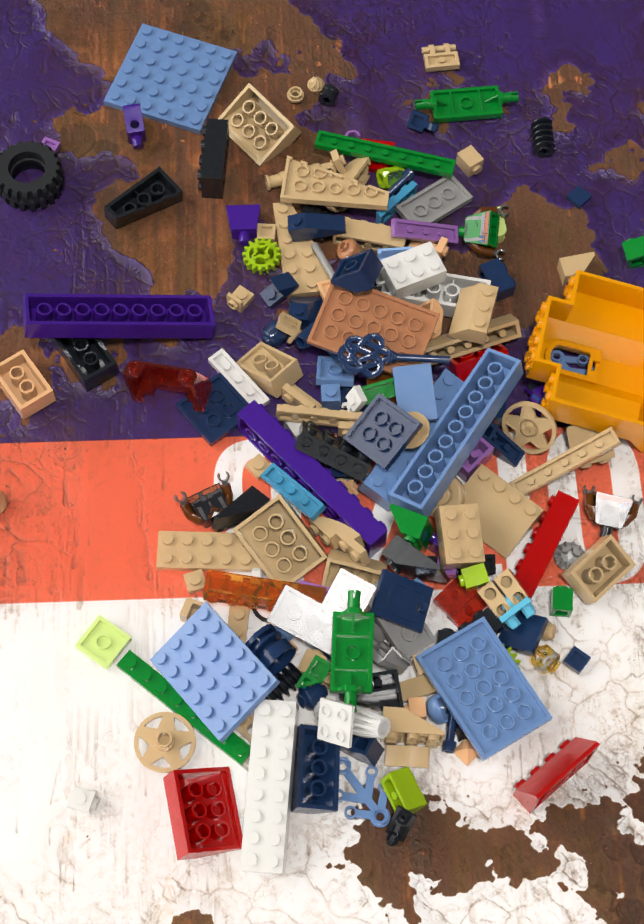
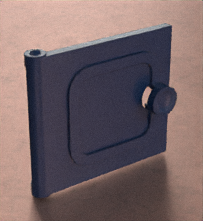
[370,569,434,634]

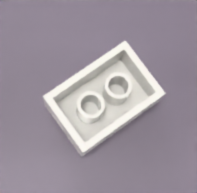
[380,241,447,299]

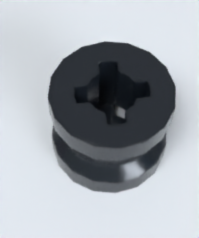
[318,84,339,106]

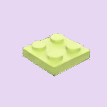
[75,615,132,670]

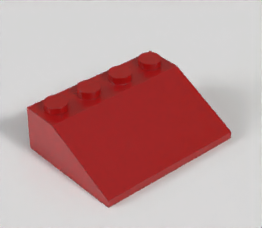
[513,737,600,813]
[163,766,243,860]

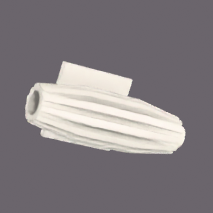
[314,697,391,748]

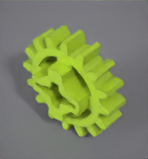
[242,237,282,275]

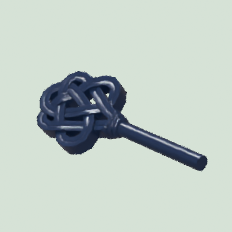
[337,333,450,379]

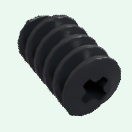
[530,117,555,158]
[265,663,302,701]

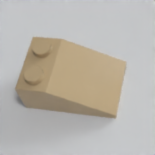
[236,341,304,398]

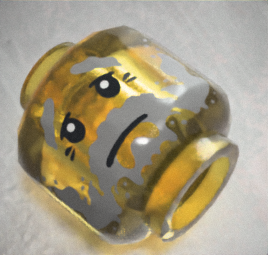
[531,644,561,674]

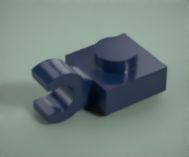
[407,109,440,132]

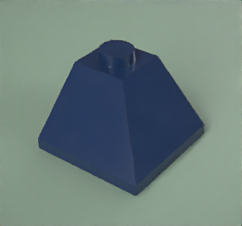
[289,296,323,330]

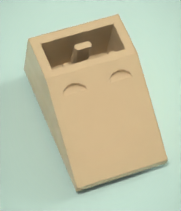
[380,706,445,748]

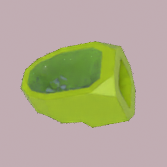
[376,166,405,189]

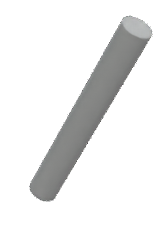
[311,242,335,280]

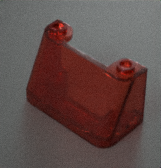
[122,361,212,412]

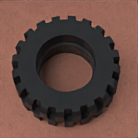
[0,141,65,211]

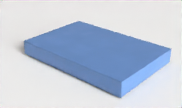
[392,363,438,421]

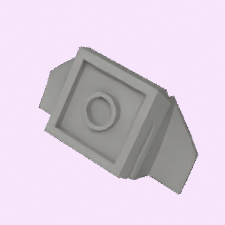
[373,621,413,674]

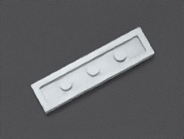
[208,348,270,406]

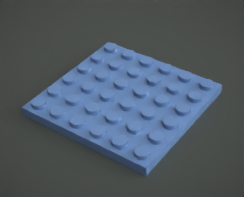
[103,23,237,135]

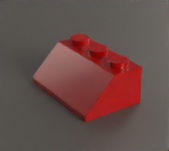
[446,344,509,382]

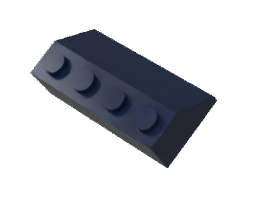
[291,724,340,814]

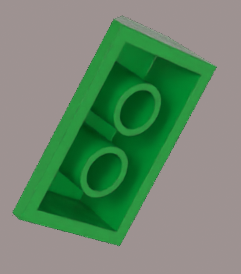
[390,504,434,552]

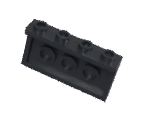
[295,421,372,481]

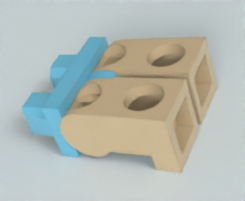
[477,568,537,630]

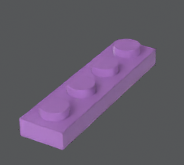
[391,218,459,245]

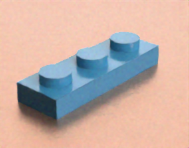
[376,180,418,224]

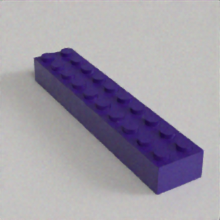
[22,293,215,338]
[237,400,388,558]

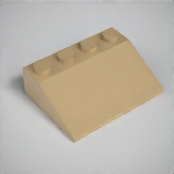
[218,83,302,167]
[464,464,544,560]
[232,493,328,593]

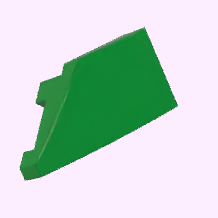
[295,655,331,689]

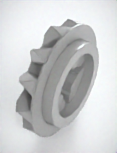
[554,541,584,570]

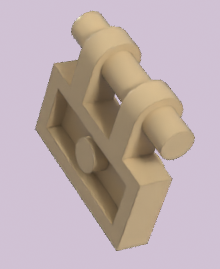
[421,43,460,72]

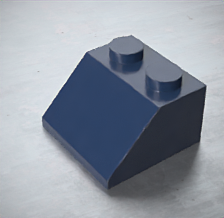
[330,248,383,293]

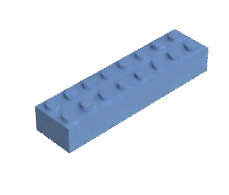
[357,368,464,512]

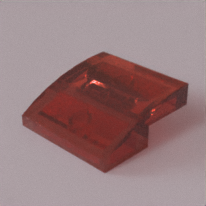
[433,573,487,628]

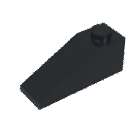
[212,485,270,530]

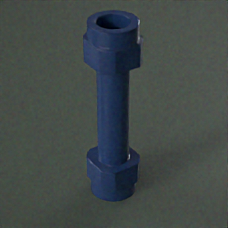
[387,168,416,199]
[442,708,457,754]

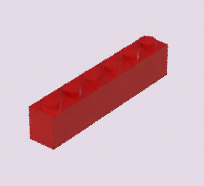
[515,490,580,599]

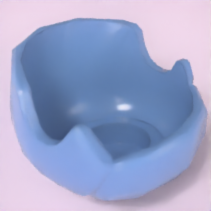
[426,693,449,724]

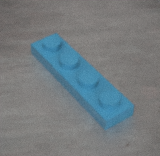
[260,463,326,522]

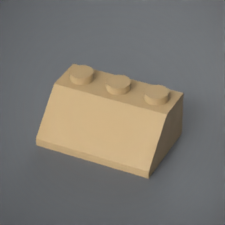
[448,283,499,345]
[321,549,388,587]

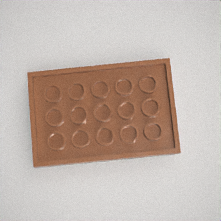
[307,283,440,376]

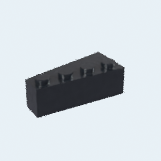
[104,166,183,229]

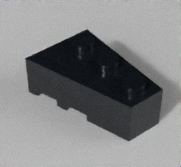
[338,669,404,711]

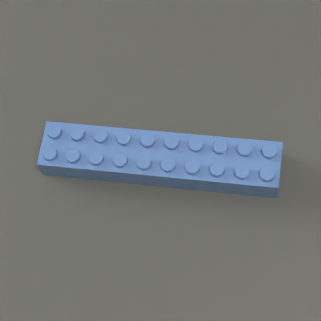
[388,348,524,517]

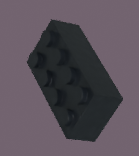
[197,118,230,199]
[50,338,119,392]

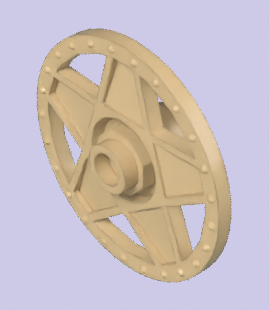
[502,401,557,454]
[134,712,196,773]

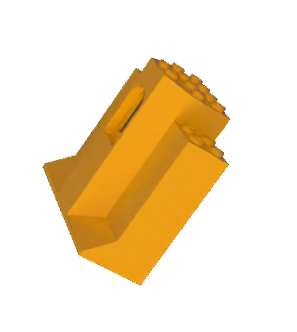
[524,270,644,453]

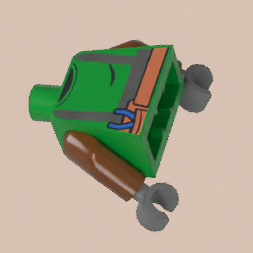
[458,205,509,261]

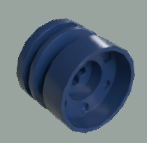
[246,624,296,675]

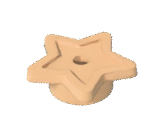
[339,478,359,495]

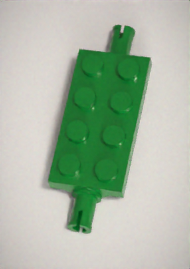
[414,85,519,123]
[330,590,374,713]

